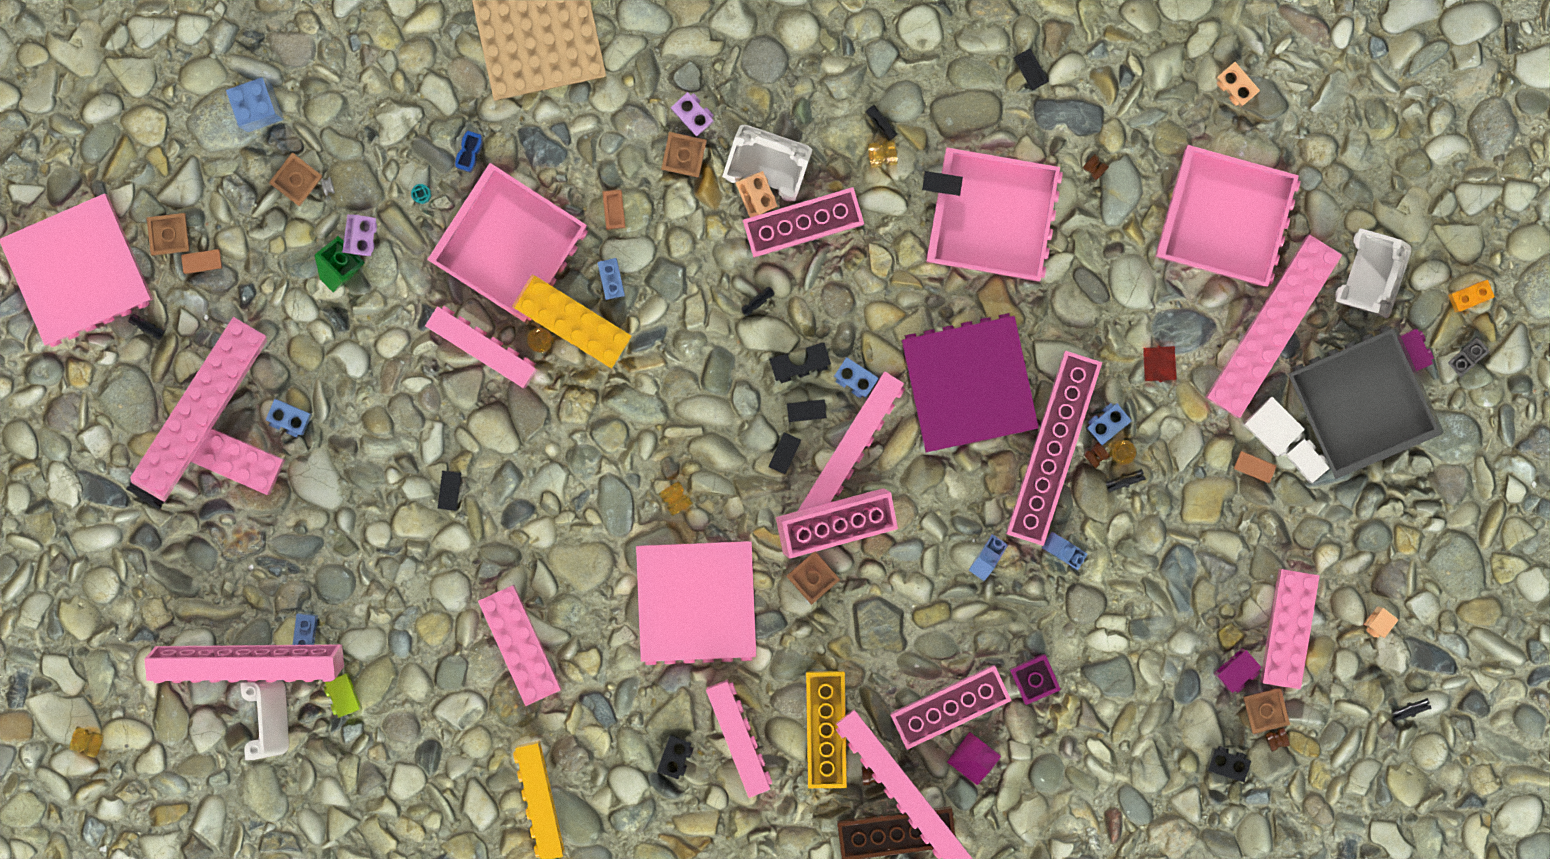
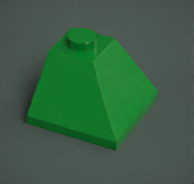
[314,236,365,293]

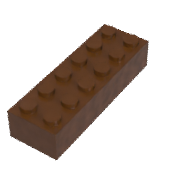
[837,806,956,859]

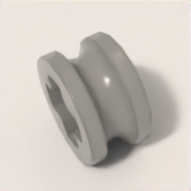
[321,177,335,196]

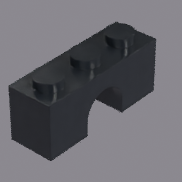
[769,342,831,384]

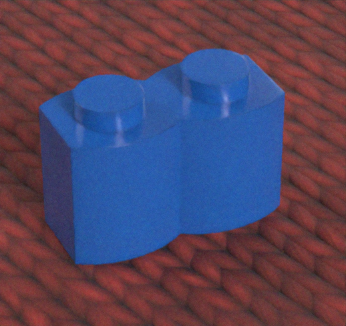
[455,131,483,173]

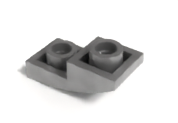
[1448,336,1490,377]

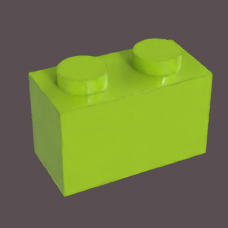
[323,673,362,718]

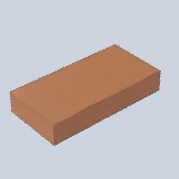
[602,190,626,230]
[181,249,223,274]
[1233,451,1277,483]

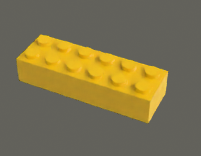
[512,274,632,369]
[806,671,847,789]
[513,741,565,859]

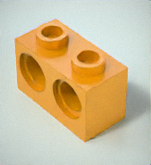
[1448,279,1495,313]

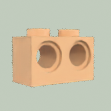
[1216,62,1260,107]
[735,171,778,218]
[1363,606,1399,638]

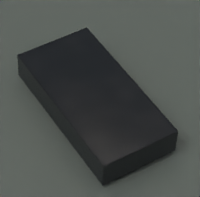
[1013,48,1049,91]
[922,171,963,196]
[787,399,827,422]
[768,432,801,475]
[437,470,462,511]

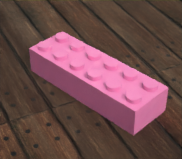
[743,187,864,258]
[425,306,537,388]
[191,428,285,495]
[776,488,898,558]
[1260,569,1320,689]
[478,584,562,706]
[890,665,1011,750]
[706,679,772,798]

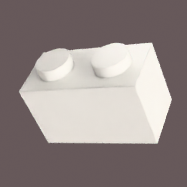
[1285,439,1329,483]

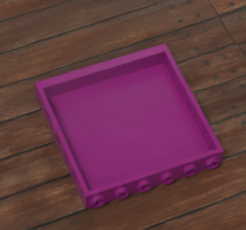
[901,313,1039,453]

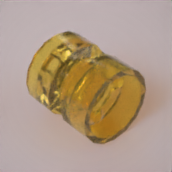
[868,140,898,168]
[527,328,553,353]
[1109,440,1136,465]
[658,481,693,516]
[69,726,104,758]

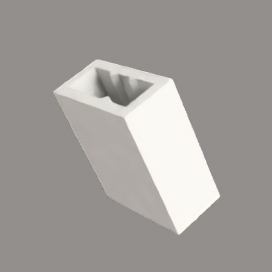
[1243,397,1305,457]

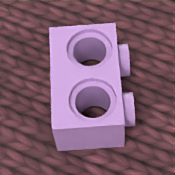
[671,92,714,137]
[342,214,377,256]

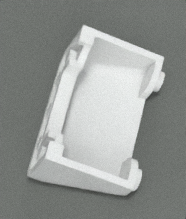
[722,125,812,202]
[1335,228,1411,318]
[240,680,289,760]

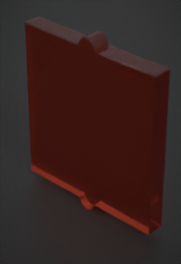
[1143,345,1177,383]

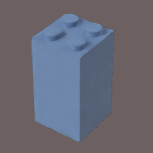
[226,77,284,132]

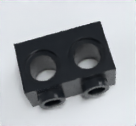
[657,734,694,779]
[1206,746,1251,783]

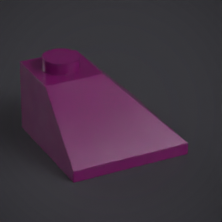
[947,732,1001,785]

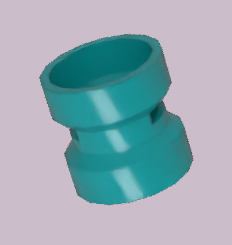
[411,184,432,204]

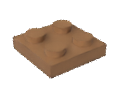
[661,132,707,178]
[269,153,323,207]
[146,213,190,256]
[787,551,840,605]
[1243,687,1290,734]

